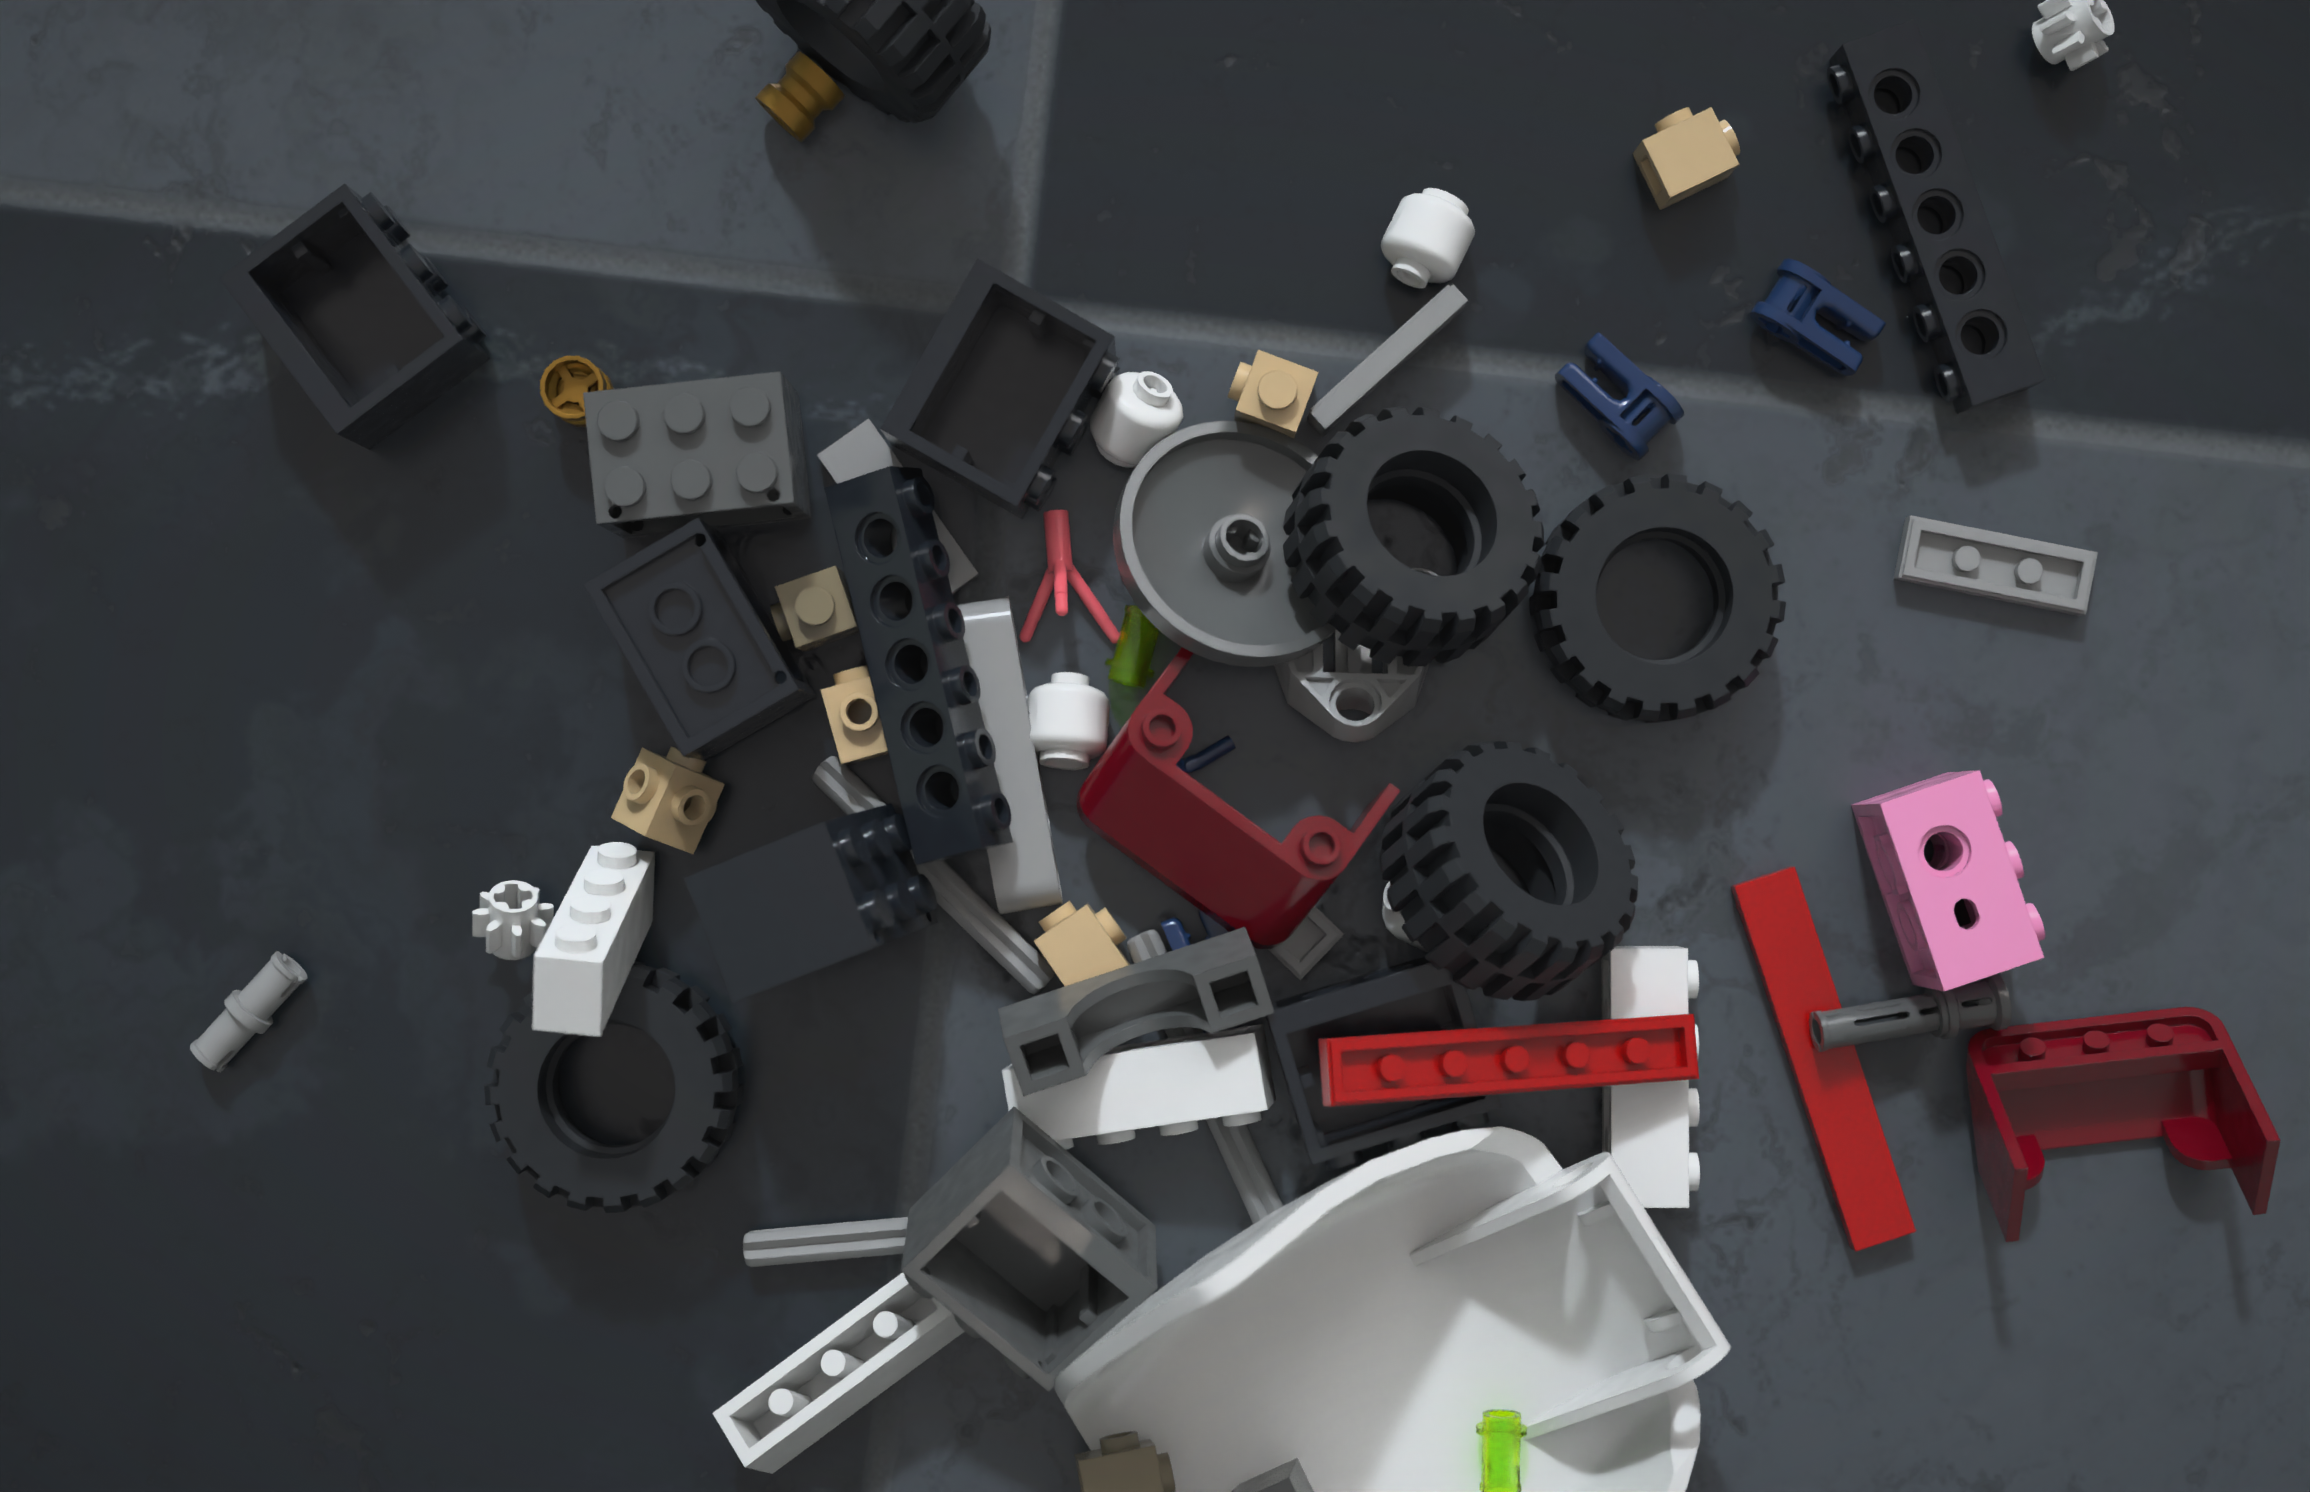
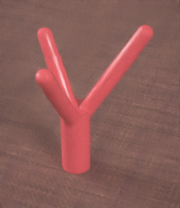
[1019,510,1121,644]

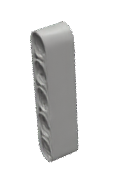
[957,596,1063,915]

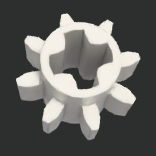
[2032,0,2115,71]
[472,880,554,960]

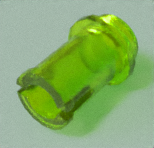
[1104,605,1159,689]
[1476,1409,1527,1492]

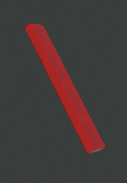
[1730,866,1916,1252]
[1318,1014,1699,1107]

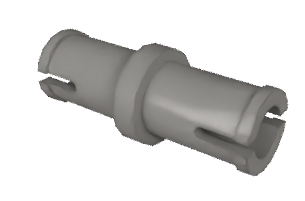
[190,951,308,1073]

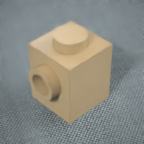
[1633,107,1740,210]
[1227,350,1319,439]
[821,665,889,765]
[1034,900,1131,986]

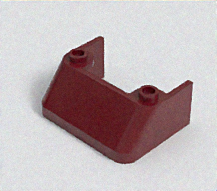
[1077,647,1400,949]
[1966,1007,2281,1242]

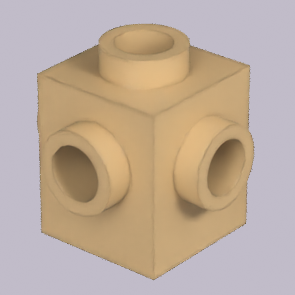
[611,746,725,854]

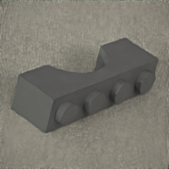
[998,927,1275,1096]

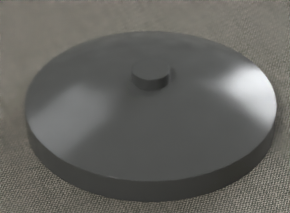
[1113,421,1336,667]

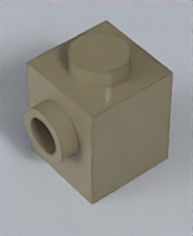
[770,565,859,652]
[1074,1431,1175,1492]

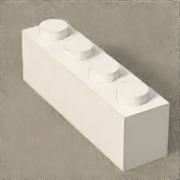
[533,842,655,1037]
[1601,946,1700,1208]
[1002,1024,1276,1150]
[713,1272,965,1474]

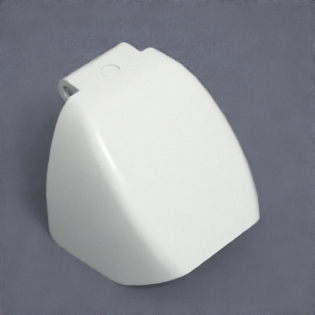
[1054,1126,1731,1492]

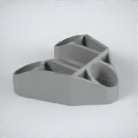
[1274,568,1439,742]

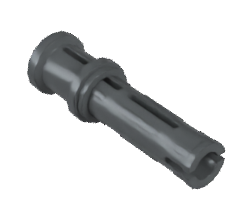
[1809,974,2012,1052]

